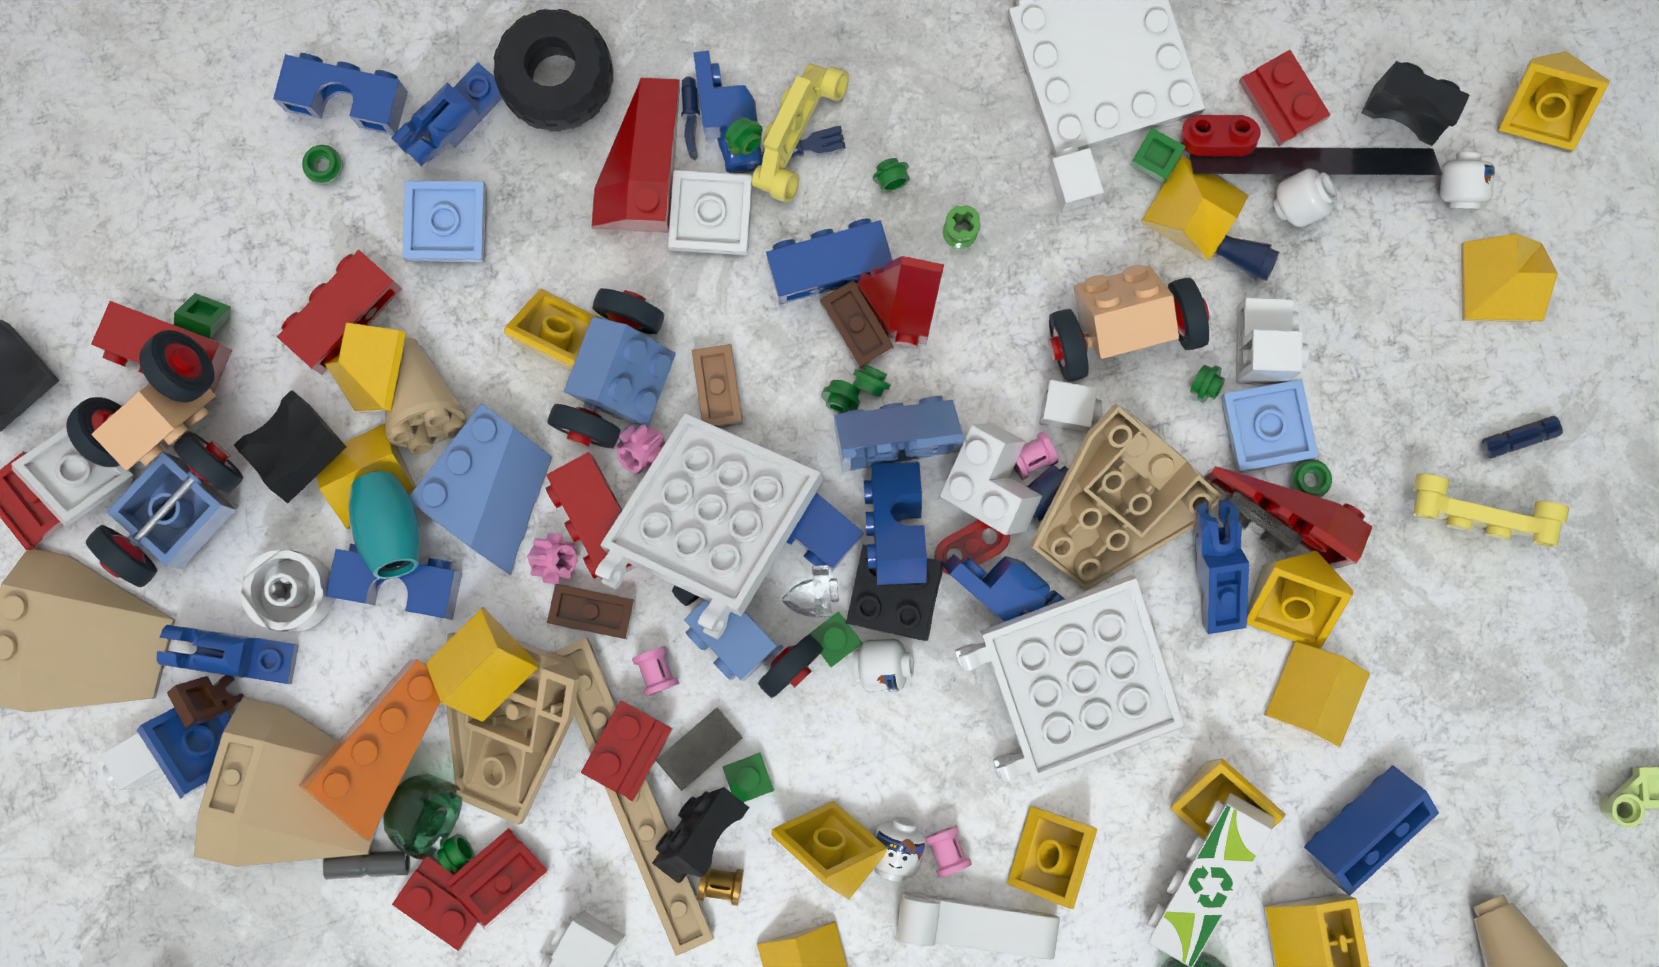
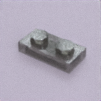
[1224,490,1303,554]
[656,707,744,791]

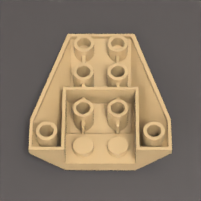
[1030,403,1224,590]
[194,697,376,867]

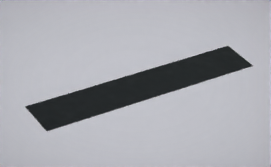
[1189,147,1442,175]

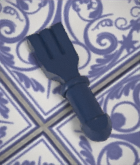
[681,76,700,160]
[762,126,846,157]

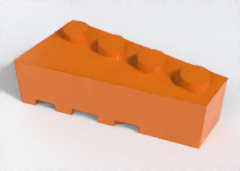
[299,659,440,841]

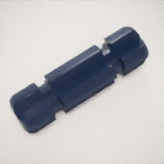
[1482,416,1563,458]

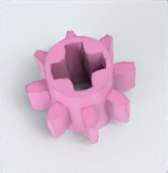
[615,424,665,474]
[527,533,578,584]

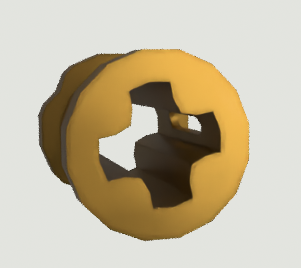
[697,866,744,906]

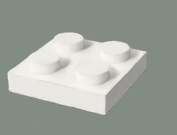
[668,170,752,255]
[12,427,133,528]

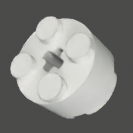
[240,550,336,632]

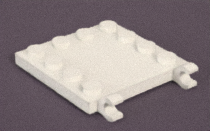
[1007,0,1205,158]
[595,413,824,640]
[955,575,1184,783]

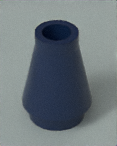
[1217,235,1280,281]

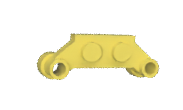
[752,63,849,203]
[1413,473,1569,547]

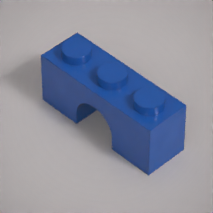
[273,53,408,135]
[864,462,927,585]
[326,543,462,620]

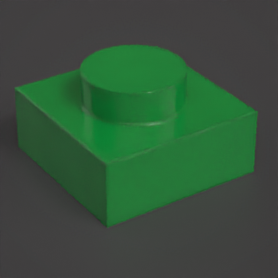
[1130,127,1186,183]
[174,293,231,339]
[807,611,863,668]
[722,752,774,802]

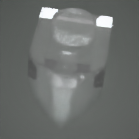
[782,565,839,617]

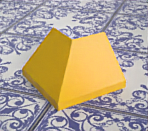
[1498,51,1609,151]
[1141,156,1249,262]
[1461,233,1558,322]
[325,323,406,413]
[1247,551,1353,649]

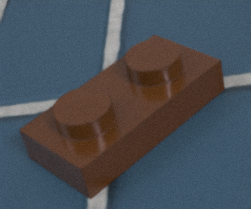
[819,280,894,369]
[547,584,636,640]

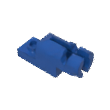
[693,50,762,173]
[391,62,502,167]
[1196,500,1249,634]
[943,554,1065,622]
[156,625,299,684]

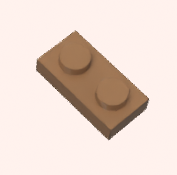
[692,344,743,428]

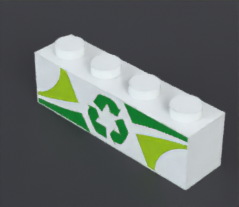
[1147,793,1275,967]

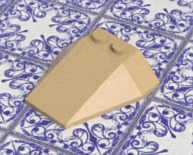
[0,549,176,712]
[446,632,579,825]

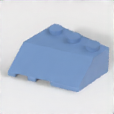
[834,396,964,472]
[409,403,552,575]

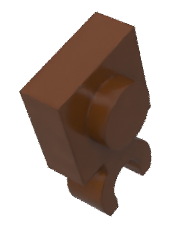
[167,675,245,728]

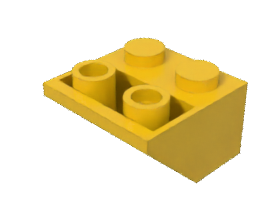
[1263,893,1370,967]

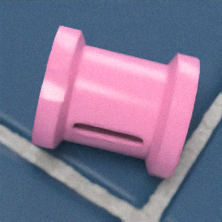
[1014,431,1059,481]
[632,646,679,696]
[925,825,972,877]

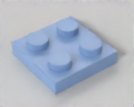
[403,181,486,262]
[1221,379,1319,473]

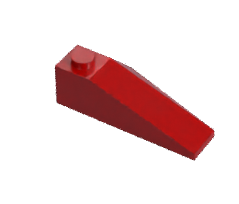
[591,77,680,233]
[858,256,944,348]
[1204,466,1373,569]

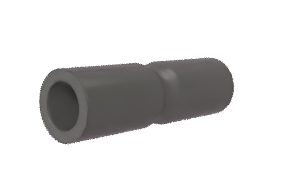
[323,850,410,880]

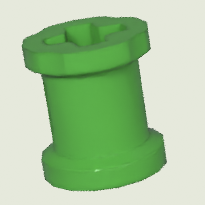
[943,205,981,249]

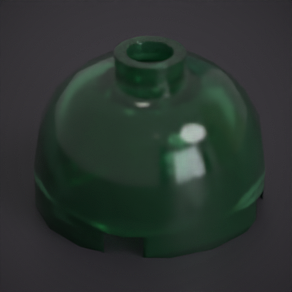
[383,774,462,859]

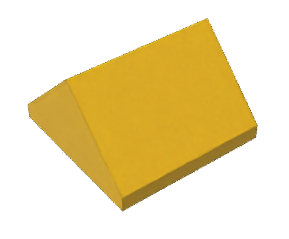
[504,288,602,371]
[317,423,416,529]
[426,607,540,722]
[1264,641,1370,748]
[1169,758,1286,839]
[771,801,887,900]
[1007,806,1098,910]
[757,921,848,967]

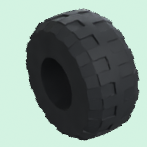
[493,9,613,132]

